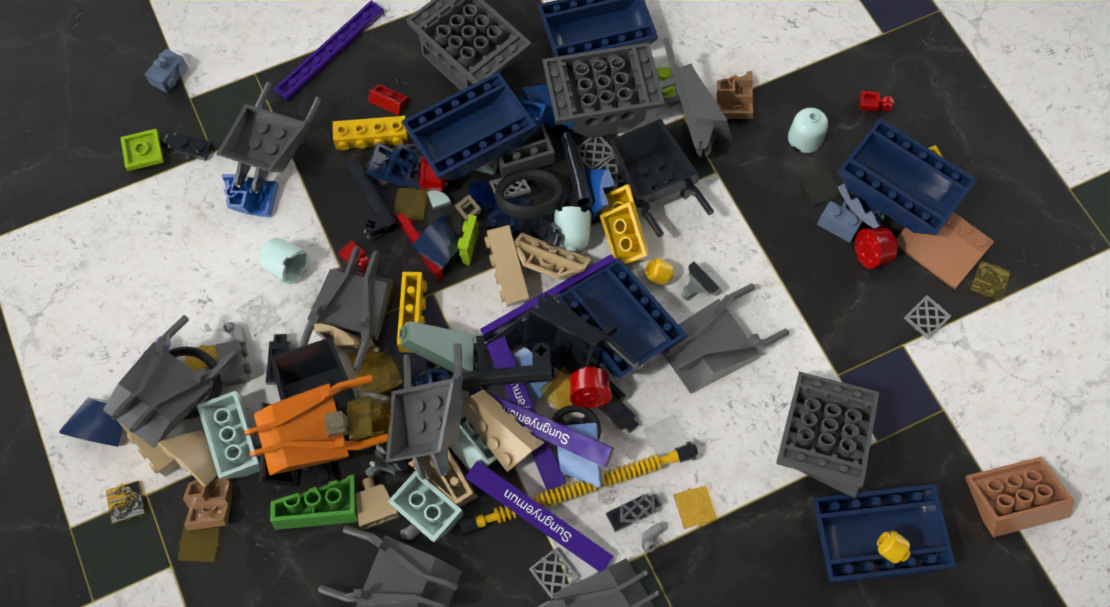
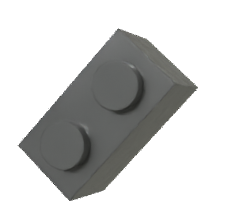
[216,339,251,387]

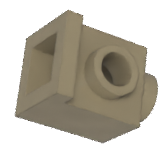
[455,195,483,221]
[324,411,348,438]

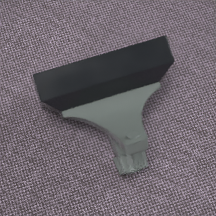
[681,261,722,301]
[365,442,408,478]

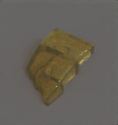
[348,352,403,399]

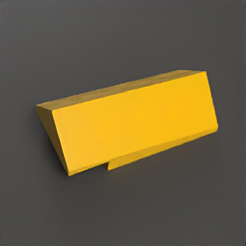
[600,184,649,266]

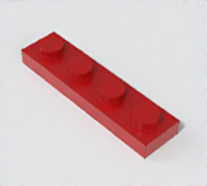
[397,212,444,281]

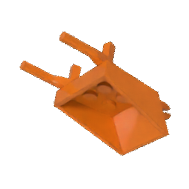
[243,375,388,475]

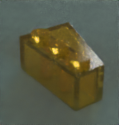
[347,396,391,442]

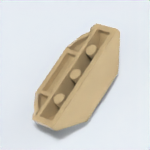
[514,233,591,280]

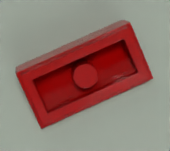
[368,84,409,115]

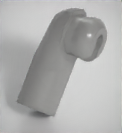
[223,322,246,345]
[641,523,663,552]
[400,524,421,540]

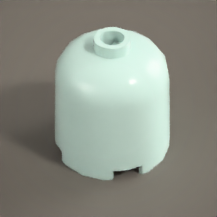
[788,108,828,153]
[554,206,592,253]
[259,238,309,284]

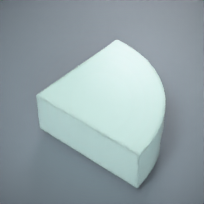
[427,191,451,210]

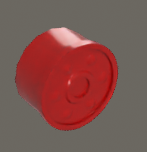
[420,156,450,192]
[855,227,898,268]
[569,366,612,408]

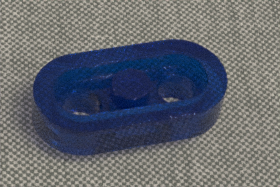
[468,181,496,209]

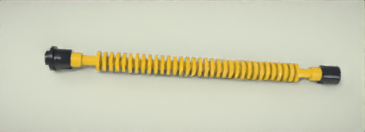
[458,441,698,536]

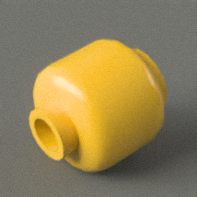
[645,258,674,286]
[877,531,910,563]

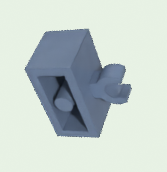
[144,49,188,93]
[817,201,862,243]

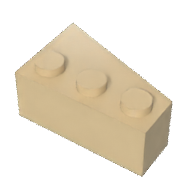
[120,423,179,476]
[408,447,478,508]

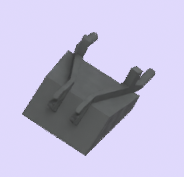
[660,38,733,158]
[216,82,322,193]
[298,246,396,371]
[662,283,789,394]
[103,315,237,448]
[386,343,469,480]
[318,525,462,607]
[537,558,661,607]

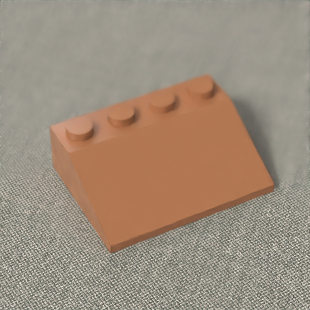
[896,212,994,289]
[965,457,1075,537]

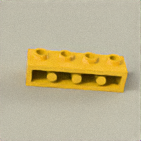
[333,116,408,150]
[397,272,427,352]

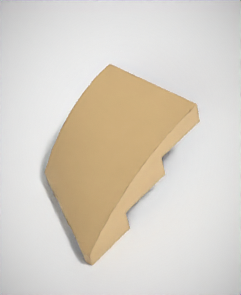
[314,324,380,353]
[157,430,218,487]

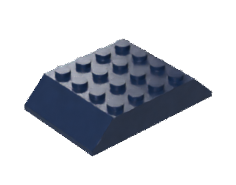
[538,0,658,57]
[402,71,536,180]
[838,118,977,235]
[556,258,688,379]
[812,484,956,583]

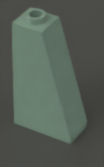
[399,321,474,373]

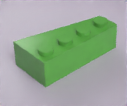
[270,474,358,530]

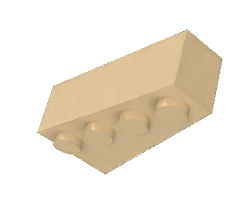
[484,225,529,307]
[461,389,544,472]

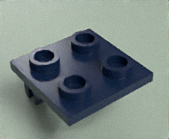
[486,193,530,233]

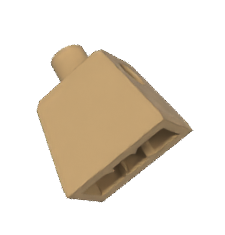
[355,477,400,530]

